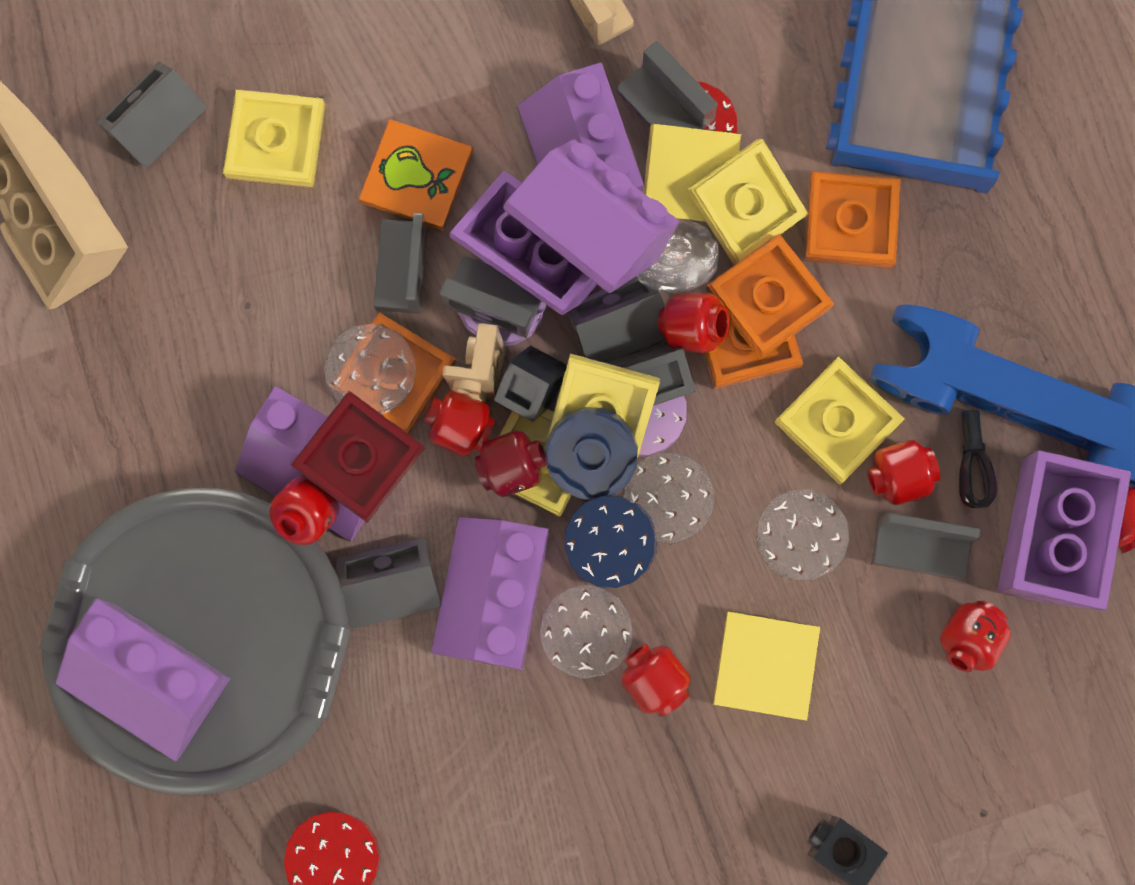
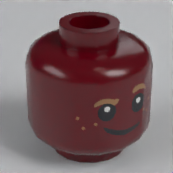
[475,430,547,497]

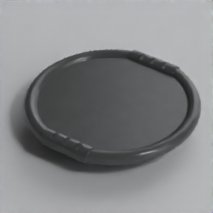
[39,487,352,796]

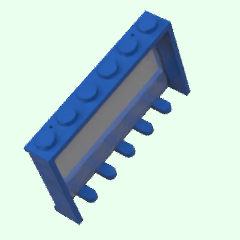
[826,0,1023,194]

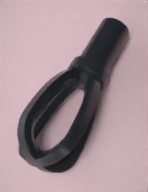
[959,410,997,509]

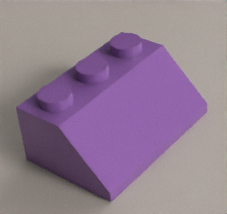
[518,62,644,192]
[503,139,680,293]
[449,171,597,315]
[235,386,364,542]
[997,450,1131,611]
[431,517,549,671]
[56,598,231,761]

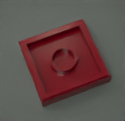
[291,391,425,524]

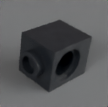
[494,345,567,422]
[807,815,889,885]

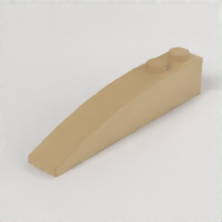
[0,81,128,310]

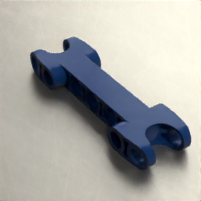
[870,304,1135,488]

